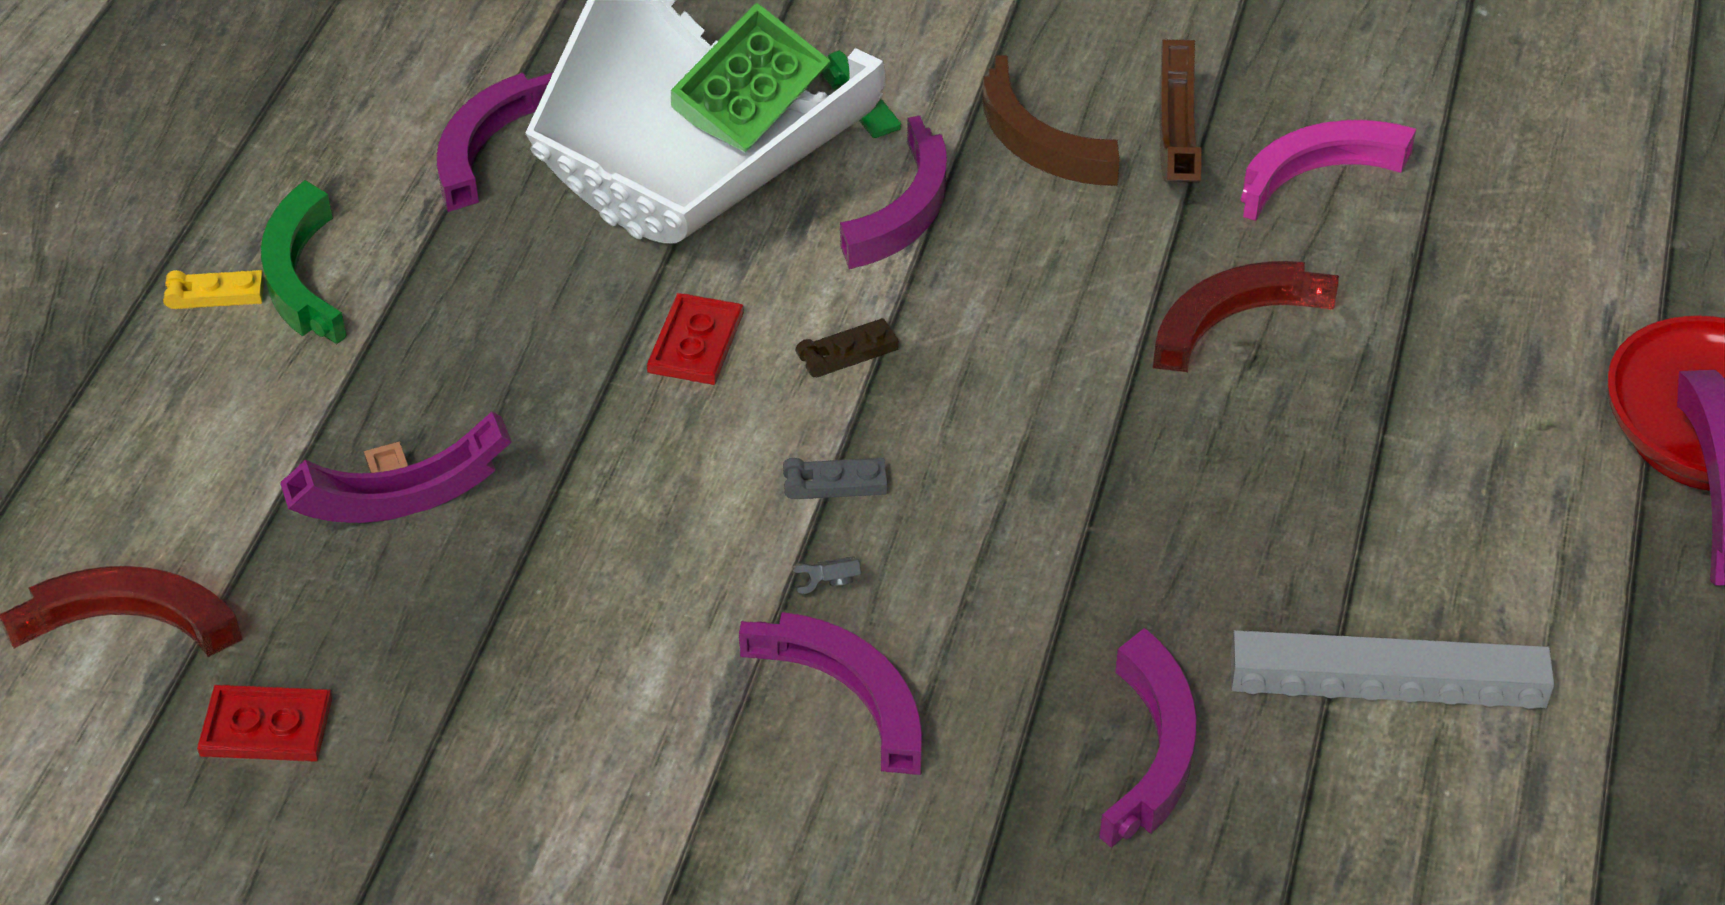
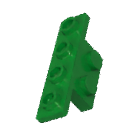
[821,50,901,138]

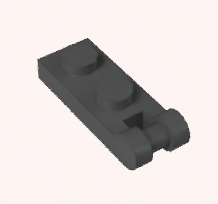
[783,458,887,499]

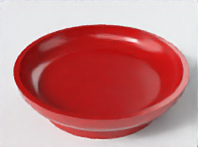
[1607,316,1725,491]

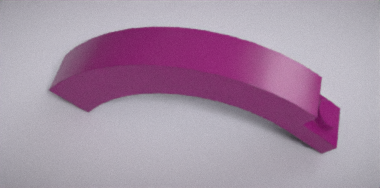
[437,72,554,212]
[840,115,947,269]
[1677,370,1725,585]
[280,411,512,523]
[739,612,922,775]
[1099,628,1196,848]

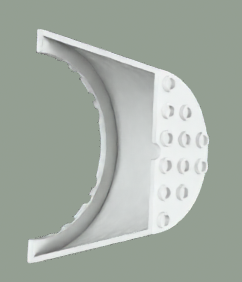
[526,0,885,244]

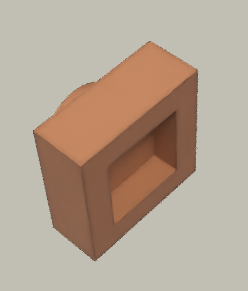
[364,442,408,473]

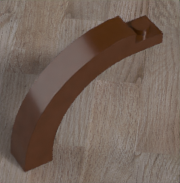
[1159,39,1202,183]
[982,55,1120,186]

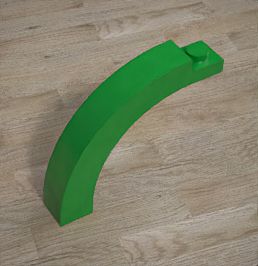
[261,180,347,344]

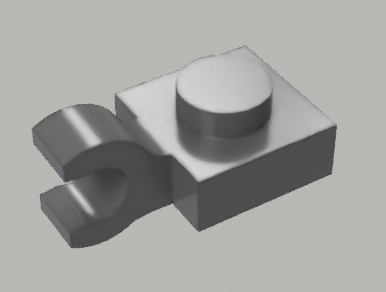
[793,556,861,594]

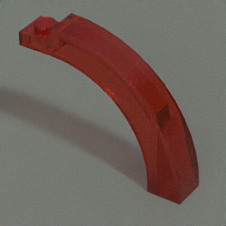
[1153,261,1339,372]
[0,566,243,657]

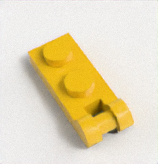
[163,270,264,309]

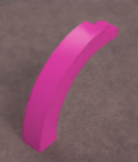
[1241,120,1416,221]

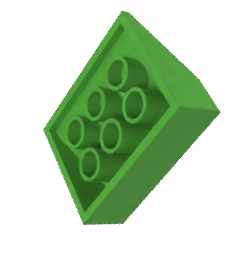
[671,2,831,152]

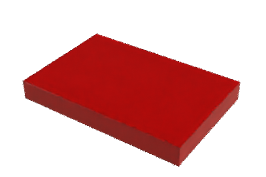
[647,293,744,385]
[197,685,333,762]

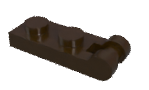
[795,318,899,378]

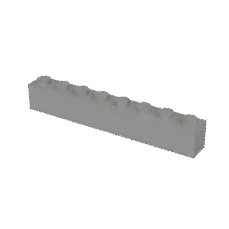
[1230,630,1554,709]

